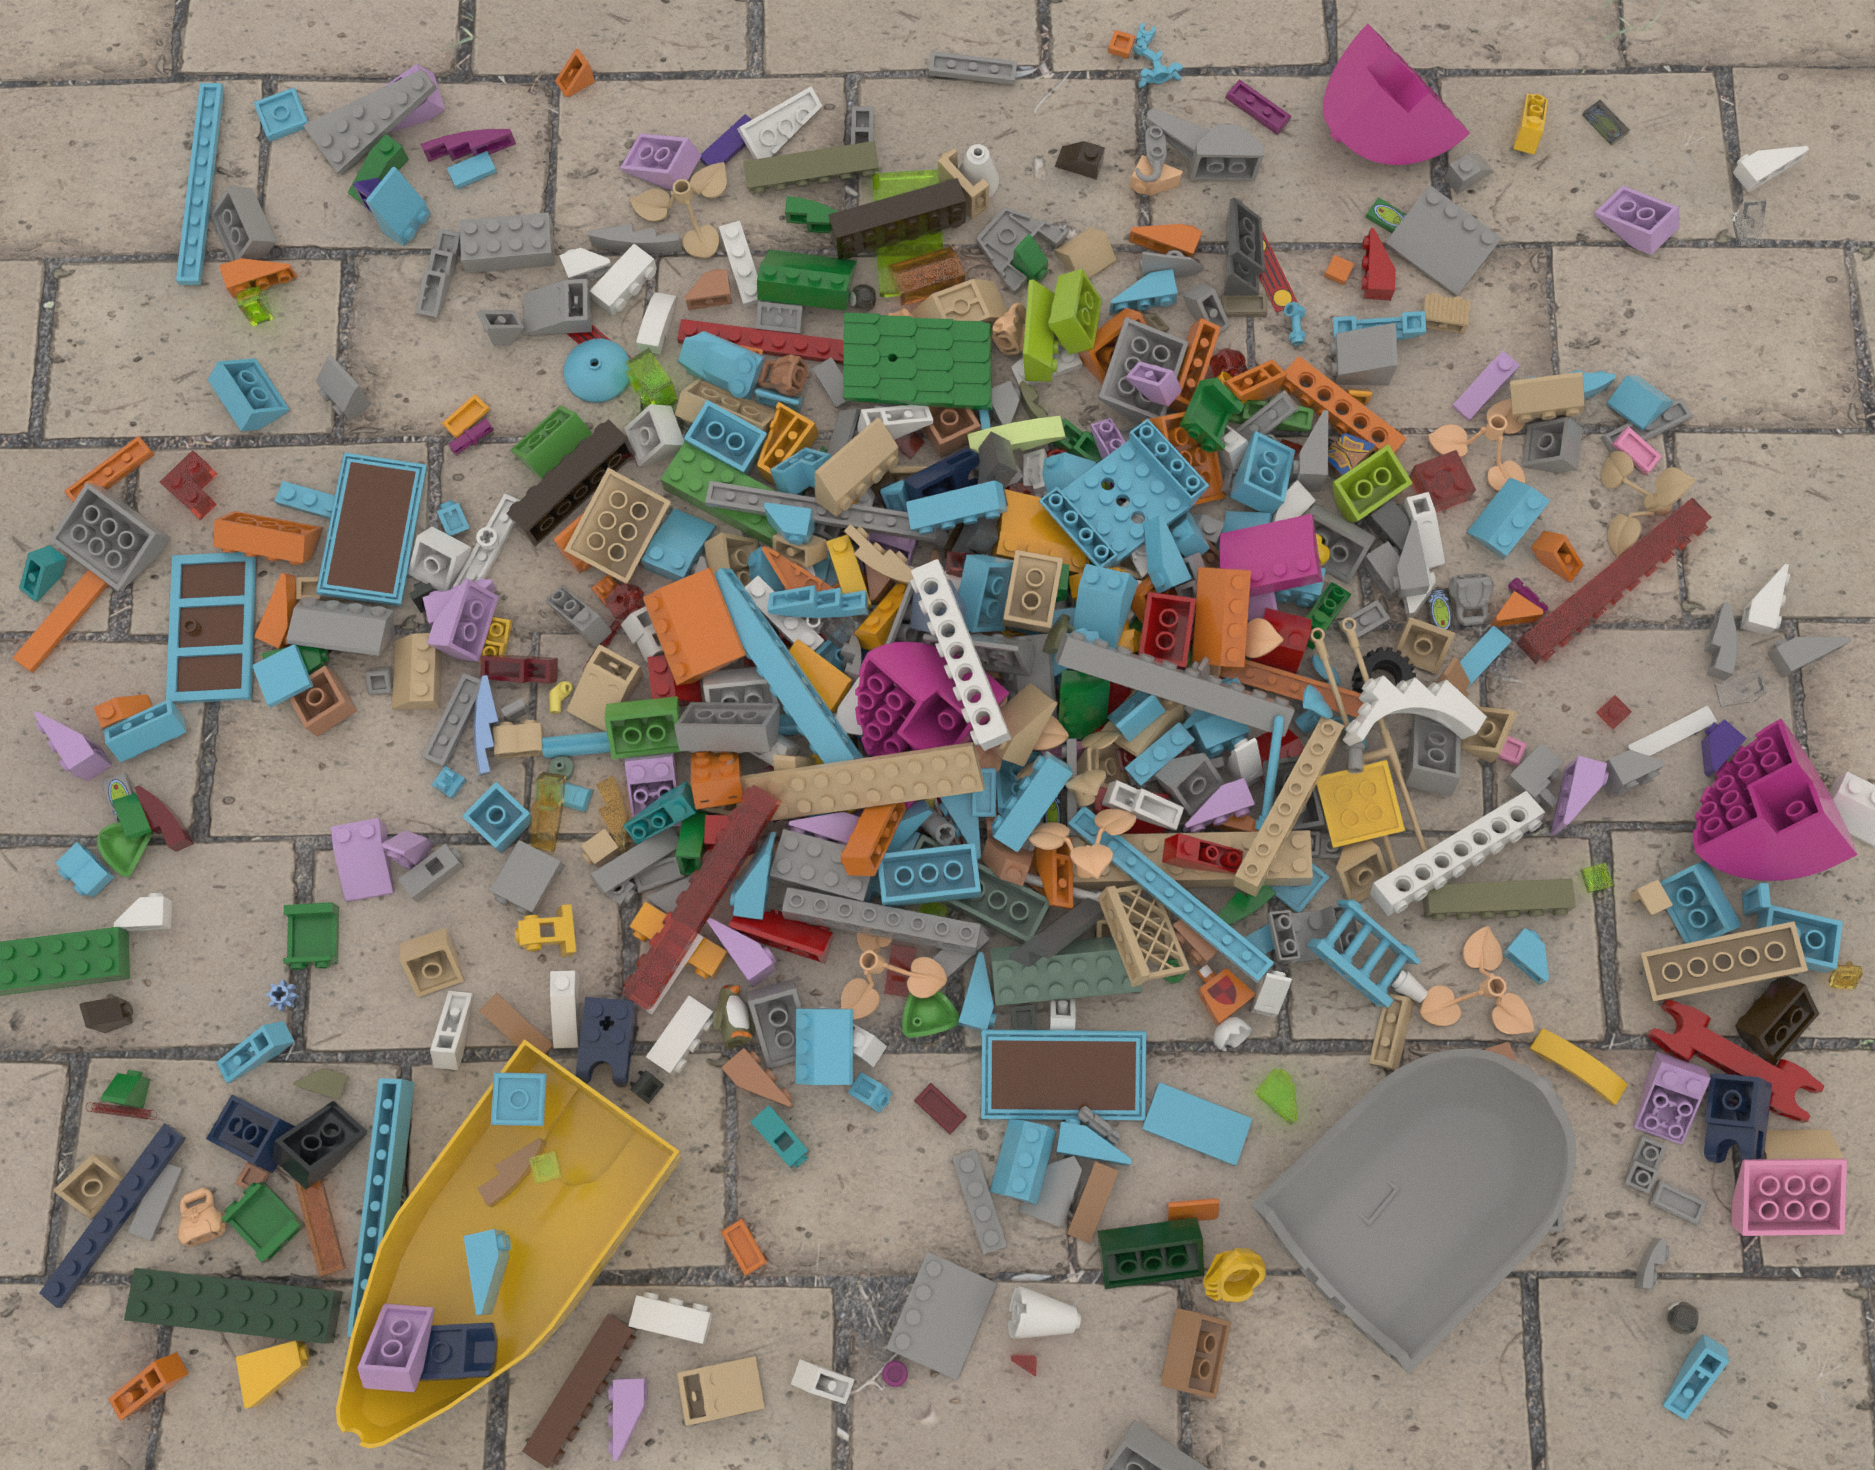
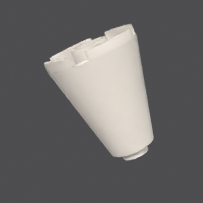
[958,144,999,198]
[1008,1286,1081,1339]

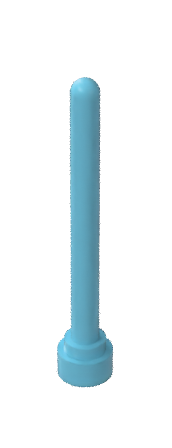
[1255,715,1284,831]

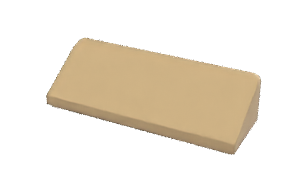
[1369,993,1414,1071]

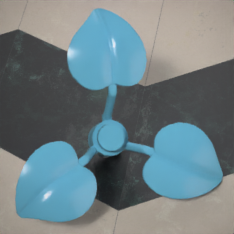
[1295,654,1367,751]

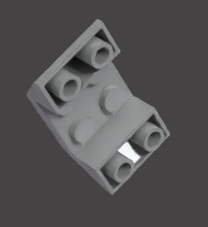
[1267,905,1362,964]

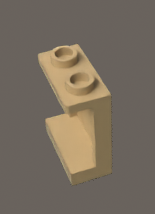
[938,148,989,219]

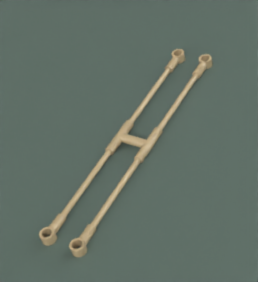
[1309,617,1427,892]

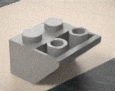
[1603,750,1665,796]

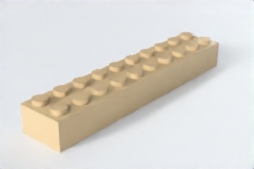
[1067,830,1313,890]

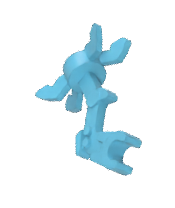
[1133,23,1183,88]

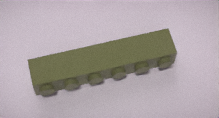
[743,141,879,194]
[1423,879,1576,921]

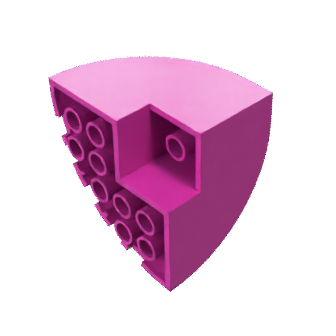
[1323,23,1470,165]
[855,642,1009,809]
[1693,718,1858,881]

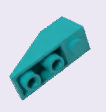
[623,781,697,844]

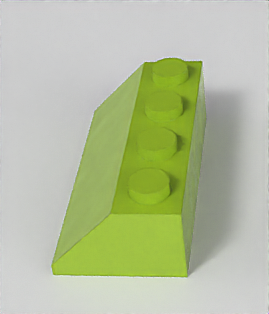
[1023,280,1059,382]

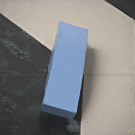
[473,675,498,776]

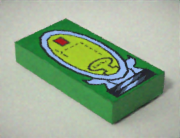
[1365,197,1407,233]

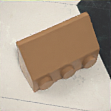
[1160,1308,1231,1399]

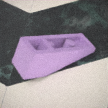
[1452,351,1520,421]

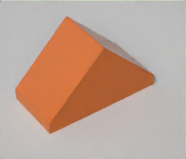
[555,49,595,97]
[1491,591,1543,627]

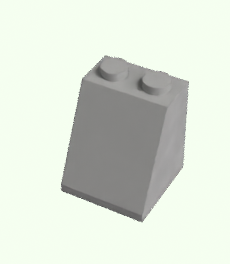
[1329,323,1398,385]

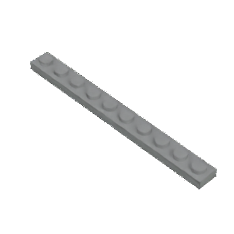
[705,481,938,543]

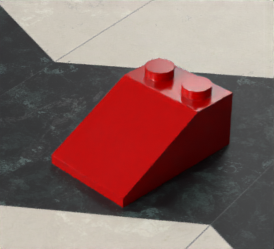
[1250,607,1312,674]

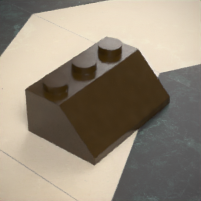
[1735,976,1819,1065]

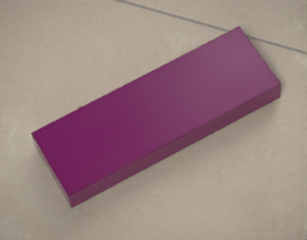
[1225,79,1291,135]

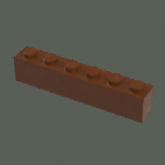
[522,1313,637,1469]

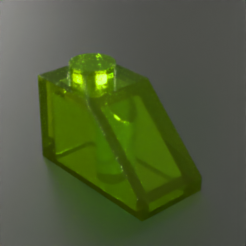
[237,286,274,326]
[1253,1067,1298,1125]

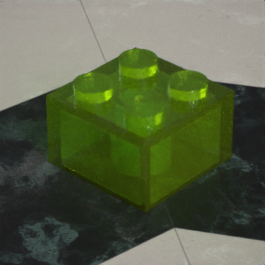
[625,348,678,408]

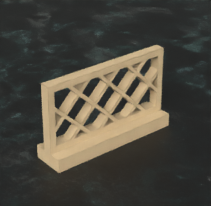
[1098,884,1190,987]

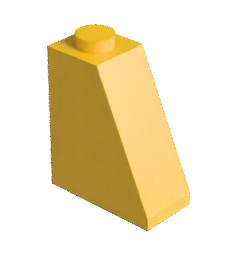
[236,1340,310,1409]

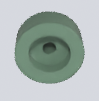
[549,756,574,781]

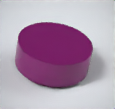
[882,1360,908,1387]

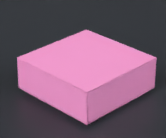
[1497,736,1527,767]

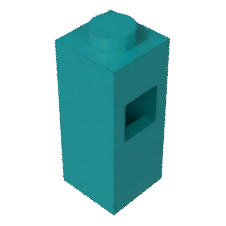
[750,1105,810,1168]

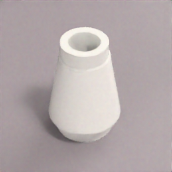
[1390,969,1428,1003]

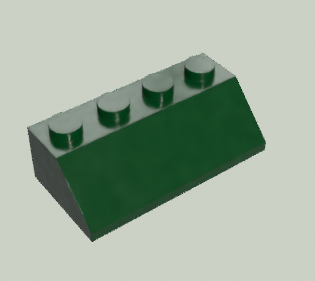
[1097,1217,1205,1289]

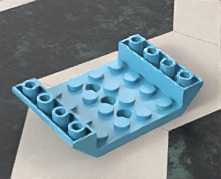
[1039,419,1209,568]

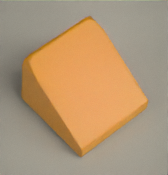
[1346,387,1372,405]

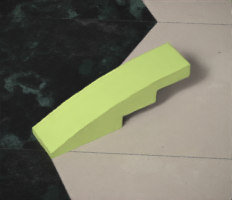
[967,416,1066,457]

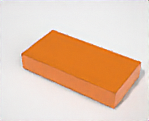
[720,1219,768,1276]

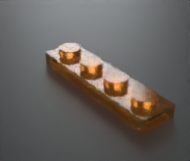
[294,1178,346,1277]

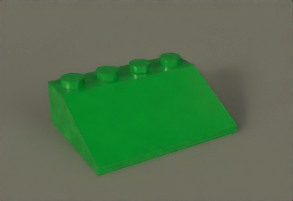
[757,249,857,311]

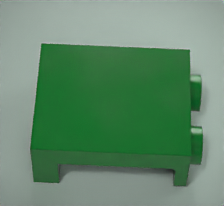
[1180,377,1244,453]
[283,902,339,970]
[221,1182,306,1262]

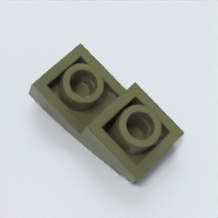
[1019,381,1049,419]

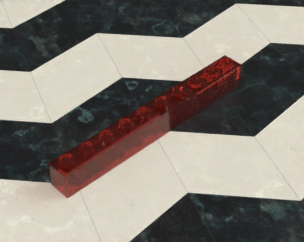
[1516,497,1712,664]
[622,784,782,1010]

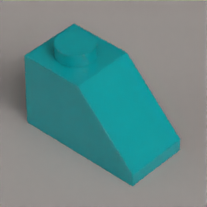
[19,545,67,602]

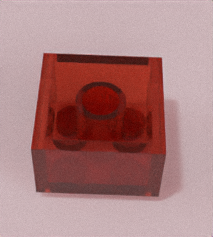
[1409,450,1476,512]

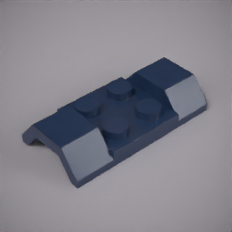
[419,1322,498,1381]

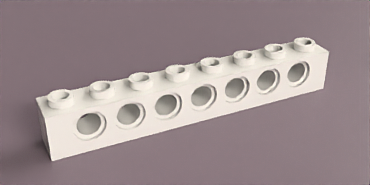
[910,559,1012,751]
[1370,791,1545,916]

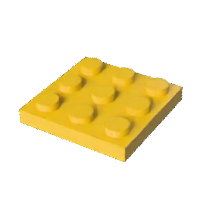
[1317,760,1405,848]

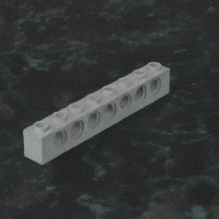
[782,887,981,955]

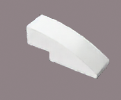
[636,292,677,354]
[1102,780,1184,830]

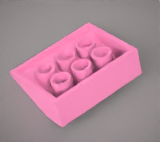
[1731,1158,1847,1236]

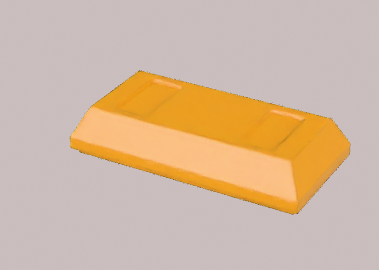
[441,394,490,439]

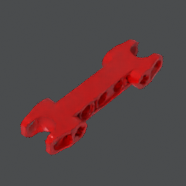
[1646,999,1825,1123]

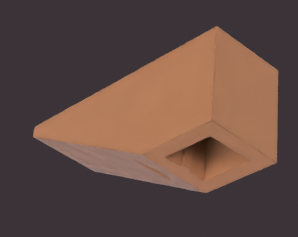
[721,1048,794,1109]

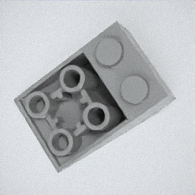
[524,279,592,335]

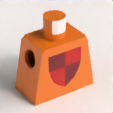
[1197,964,1256,1026]

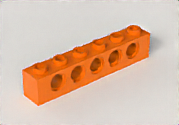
[1281,356,1407,455]

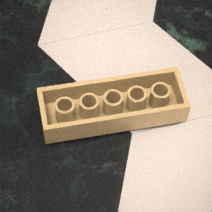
[1641,921,1808,1002]

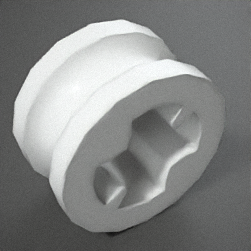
[476,527,499,550]

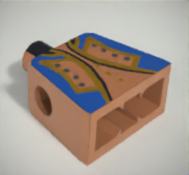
[1328,433,1378,478]

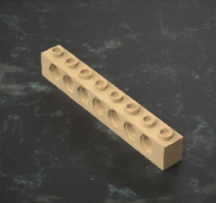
[1234,716,1345,897]

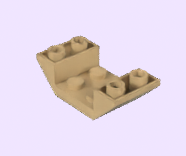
[911,279,1008,328]

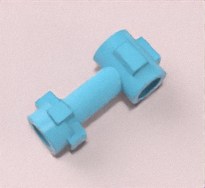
[1284,301,1306,346]

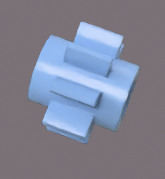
[265,980,299,1012]

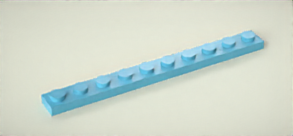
[176,83,224,285]
[1068,806,1274,983]

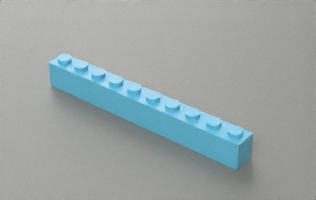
[714,568,863,764]
[347,1078,415,1337]

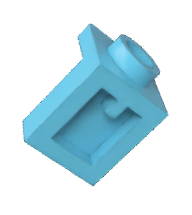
[437,500,470,536]
[848,1072,892,1113]

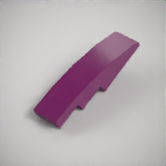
[421,129,516,162]

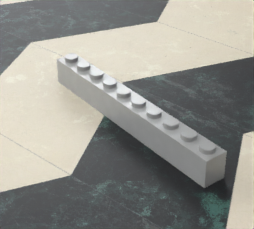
[1055,631,1295,737]

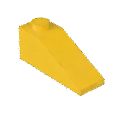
[826,535,871,607]

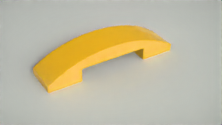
[1529,1028,1628,1106]

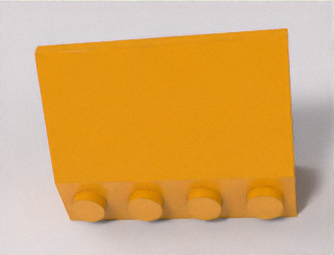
[991,489,1090,576]

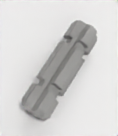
[1077,1106,1121,1145]

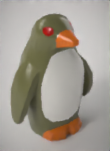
[712,984,755,1050]

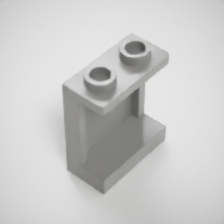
[490,840,565,916]

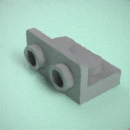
[756,301,805,333]

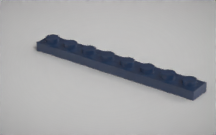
[39,1123,186,1308]

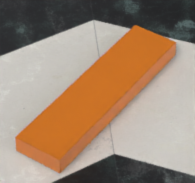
[64,436,155,503]

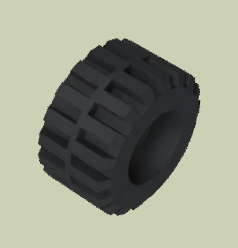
[1352,647,1416,694]

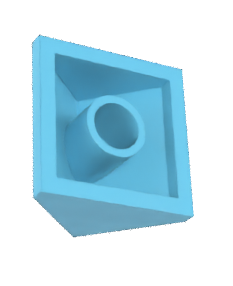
[1607,375,1674,431]
[1107,690,1166,742]

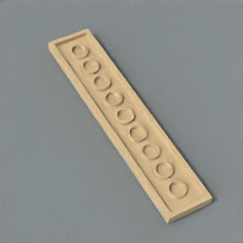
[740,742,985,823]

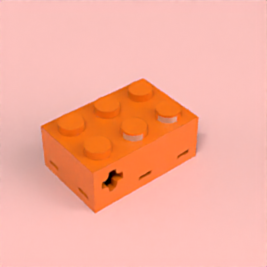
[691,751,744,809]

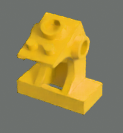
[515,904,576,958]

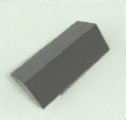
[1224,197,1265,296]

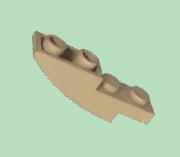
[844,524,917,585]

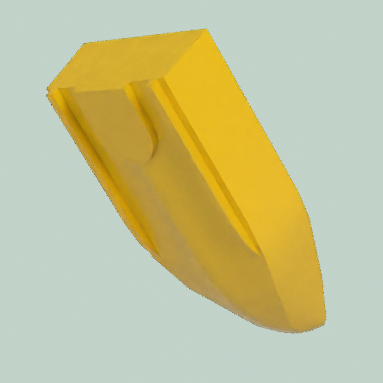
[336,1039,682,1449]

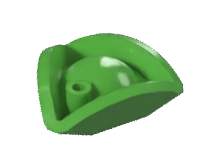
[97,822,154,877]
[902,990,960,1038]

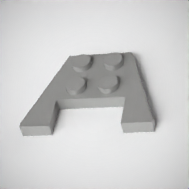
[976,207,1069,295]

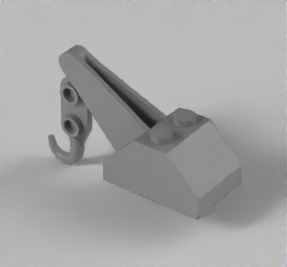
[1135,109,1264,182]

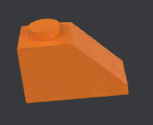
[1531,531,1583,582]
[93,694,153,729]

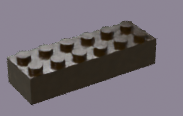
[829,178,966,260]
[506,419,635,547]

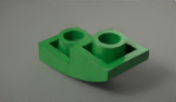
[112,793,151,840]

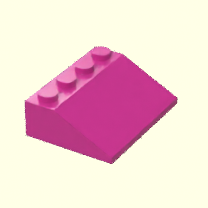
[1220,514,1323,597]

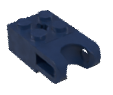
[903,448,980,501]
[575,997,638,1088]
[1704,1073,1772,1163]

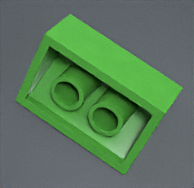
[510,405,593,479]
[604,696,683,759]

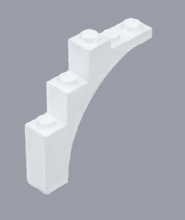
[1343,675,1487,746]

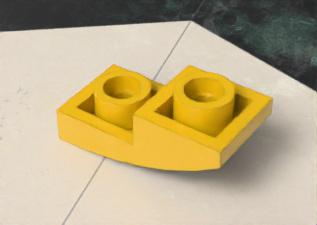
[479,616,513,663]

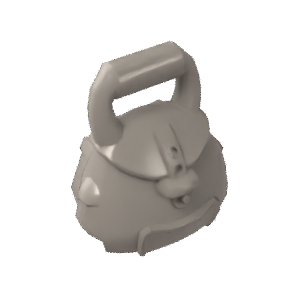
[1448,573,1494,626]

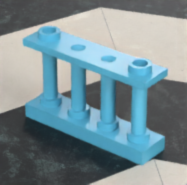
[1306,899,1421,1008]

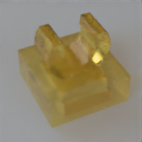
[1828,961,1863,989]

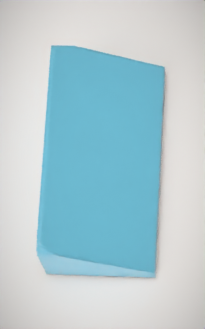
[755,387,804,413]
[880,480,909,512]

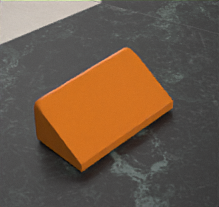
[1166,1198,1219,1221]

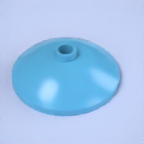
[564,339,632,403]

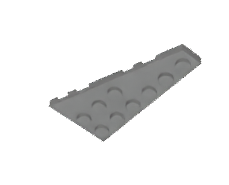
[303,69,438,176]

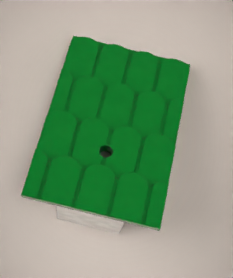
[843,313,992,410]

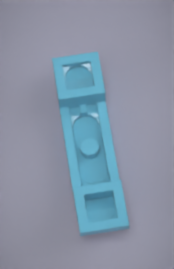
[1333,311,1426,341]

